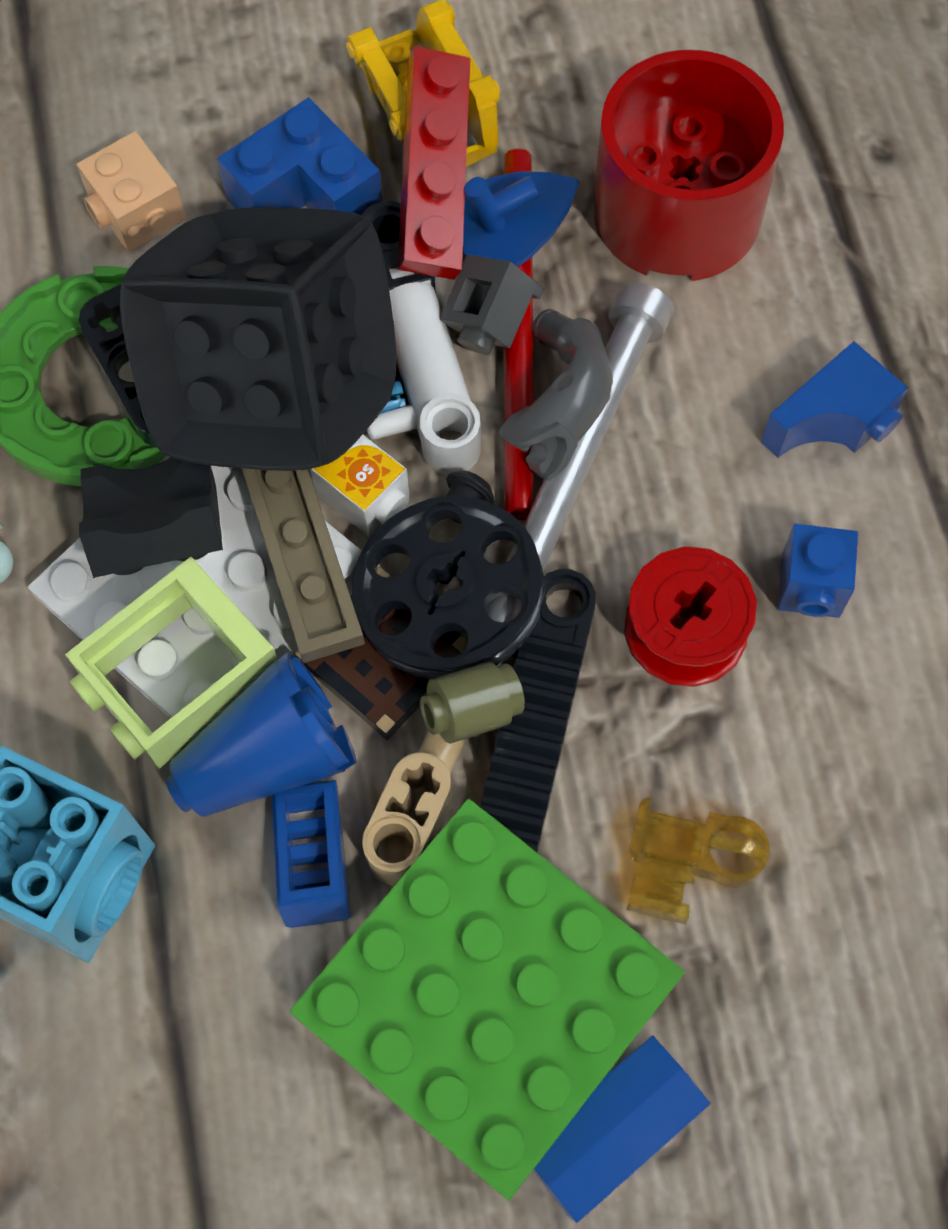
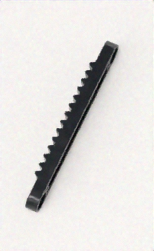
[479,569,596,853]

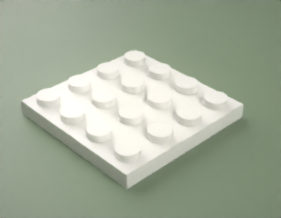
[28,455,379,718]

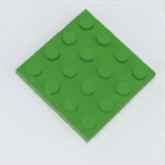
[289,798,686,1202]

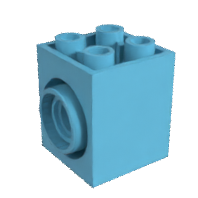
[0,746,156,964]

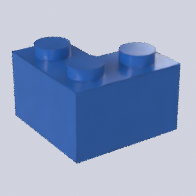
[217,97,383,215]

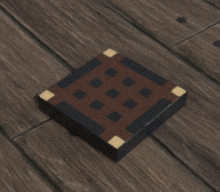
[294,566,468,740]

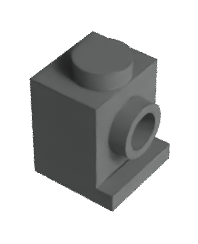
[440,254,544,355]

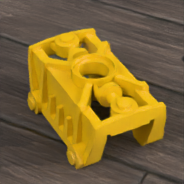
[346,0,500,167]

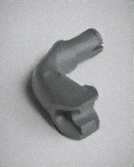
[499,309,613,481]

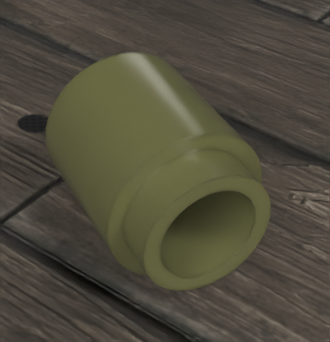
[420,662,525,744]

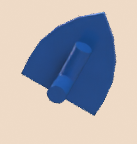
[463,171,580,267]

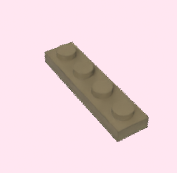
[242,468,365,663]

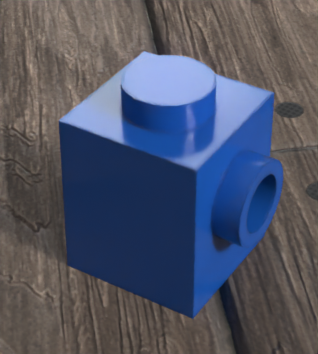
[777,523,858,618]

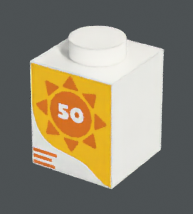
[310,435,410,537]

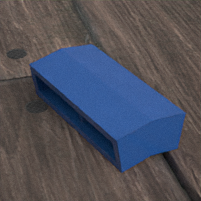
[533,1035,711,1223]

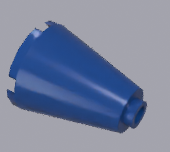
[166,653,357,817]

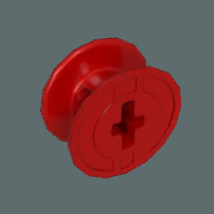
[624,546,757,687]

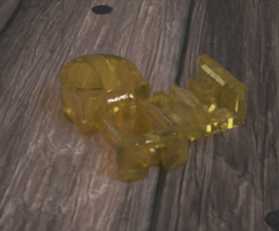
[626,798,770,925]

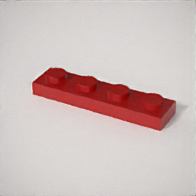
[398,46,470,280]

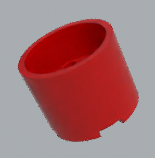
[594,50,784,281]

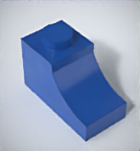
[761,341,908,458]

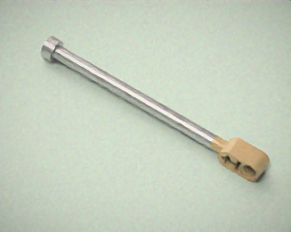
[362,282,674,886]

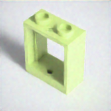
[65,557,277,769]

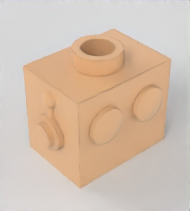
[76,131,187,252]

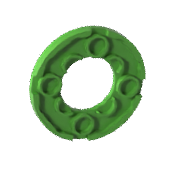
[0,266,166,486]

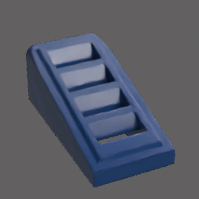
[272,780,351,928]

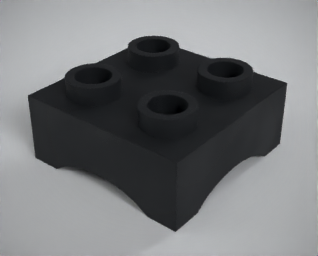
[79,457,223,578]

